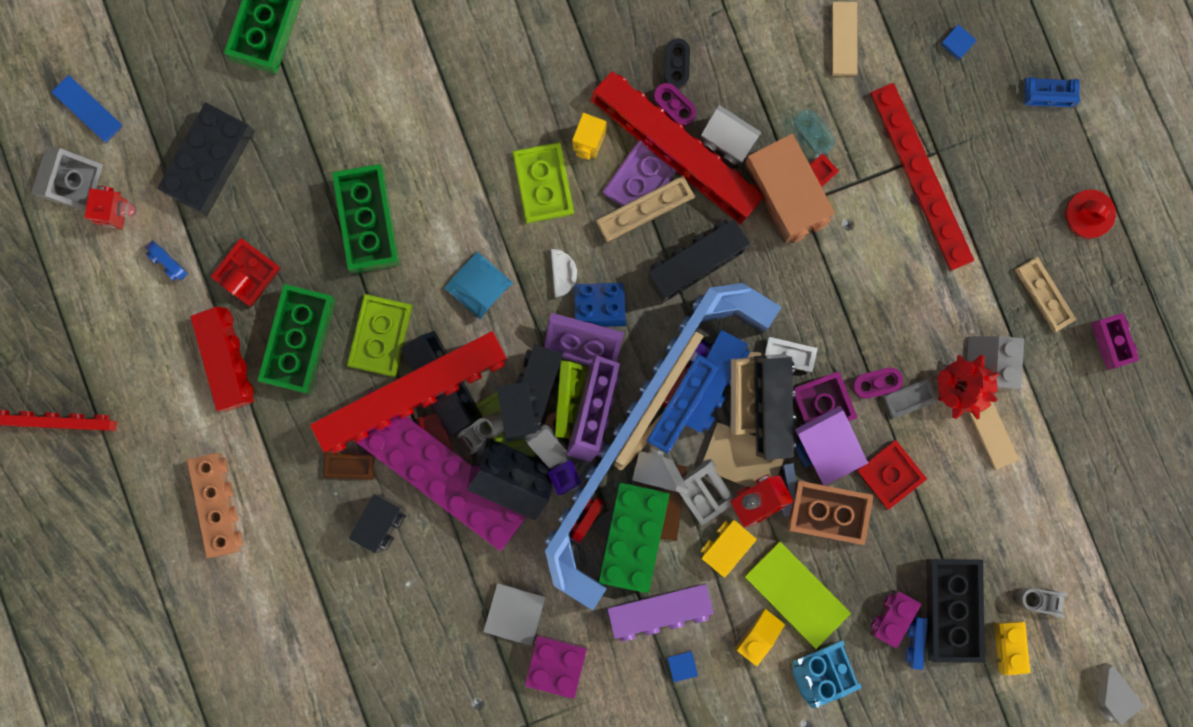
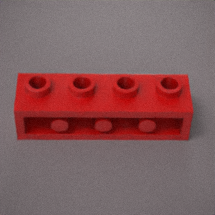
[190,307,254,411]

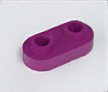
[654,83,696,127]
[853,367,903,399]

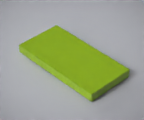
[744,541,851,649]

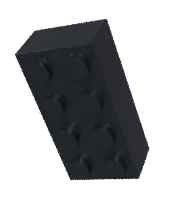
[157,102,255,217]
[647,219,750,304]
[926,559,985,663]

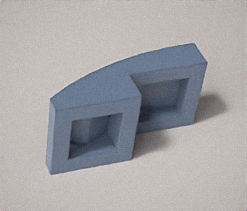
[780,463,795,517]

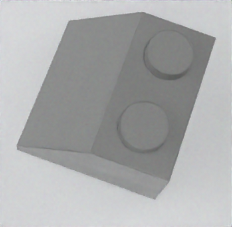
[700,105,761,167]
[31,147,103,211]
[966,336,1024,390]

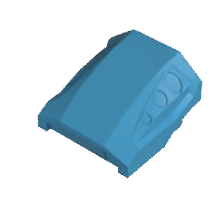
[445,252,514,320]
[793,640,862,708]

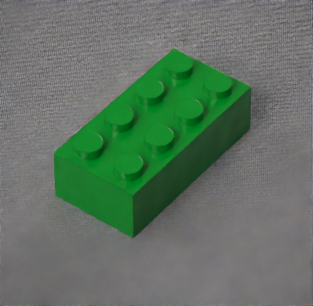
[224,0,302,75]
[332,164,401,274]
[258,284,337,395]
[598,482,670,594]

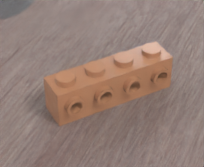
[187,453,244,558]

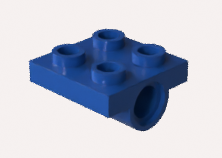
[575,283,626,327]

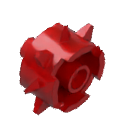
[937,355,999,419]

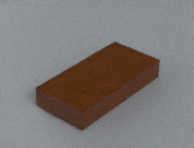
[323,453,375,480]

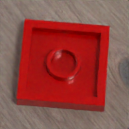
[856,440,927,510]

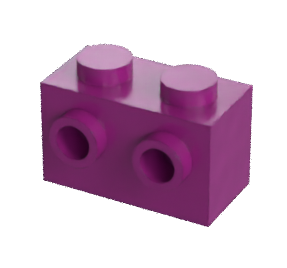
[1091,313,1140,370]
[870,590,921,649]

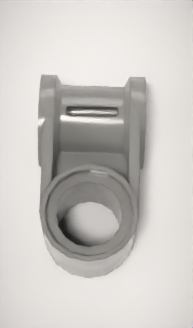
[457,413,504,456]
[1015,587,1068,618]

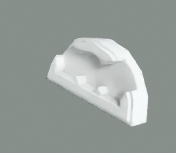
[551,249,577,299]

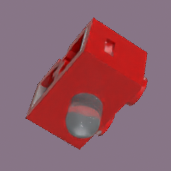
[84,186,137,230]
[730,474,794,528]

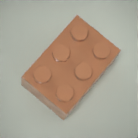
[786,481,874,545]

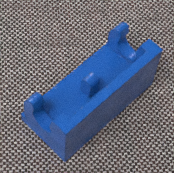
[1024,77,1080,107]

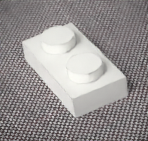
[764,337,818,373]

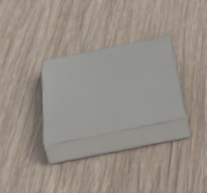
[484,583,546,646]

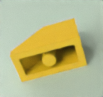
[735,609,785,666]

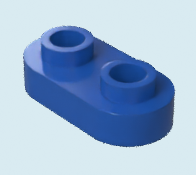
[146,240,189,281]

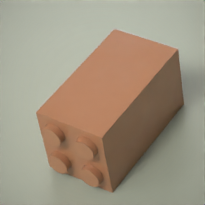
[744,133,835,244]

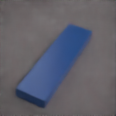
[646,354,720,454]

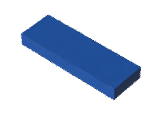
[52,75,123,143]

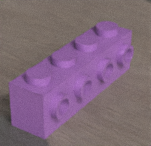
[566,355,620,463]
[607,583,714,642]

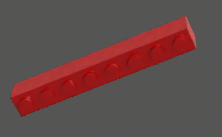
[590,71,764,225]
[310,331,508,454]

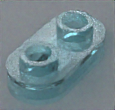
[794,110,835,155]

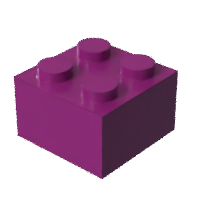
[793,371,857,425]
[525,634,587,699]

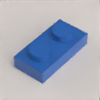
[905,617,927,670]

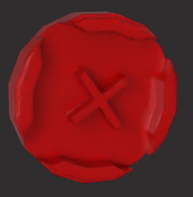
[1065,189,1116,239]

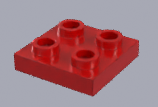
[211,238,282,308]

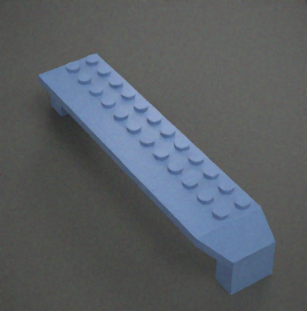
[545,283,781,610]

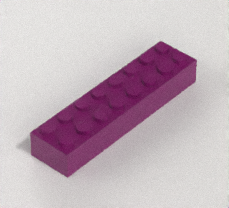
[357,389,527,552]

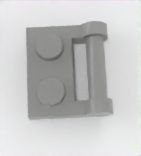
[680,459,736,526]

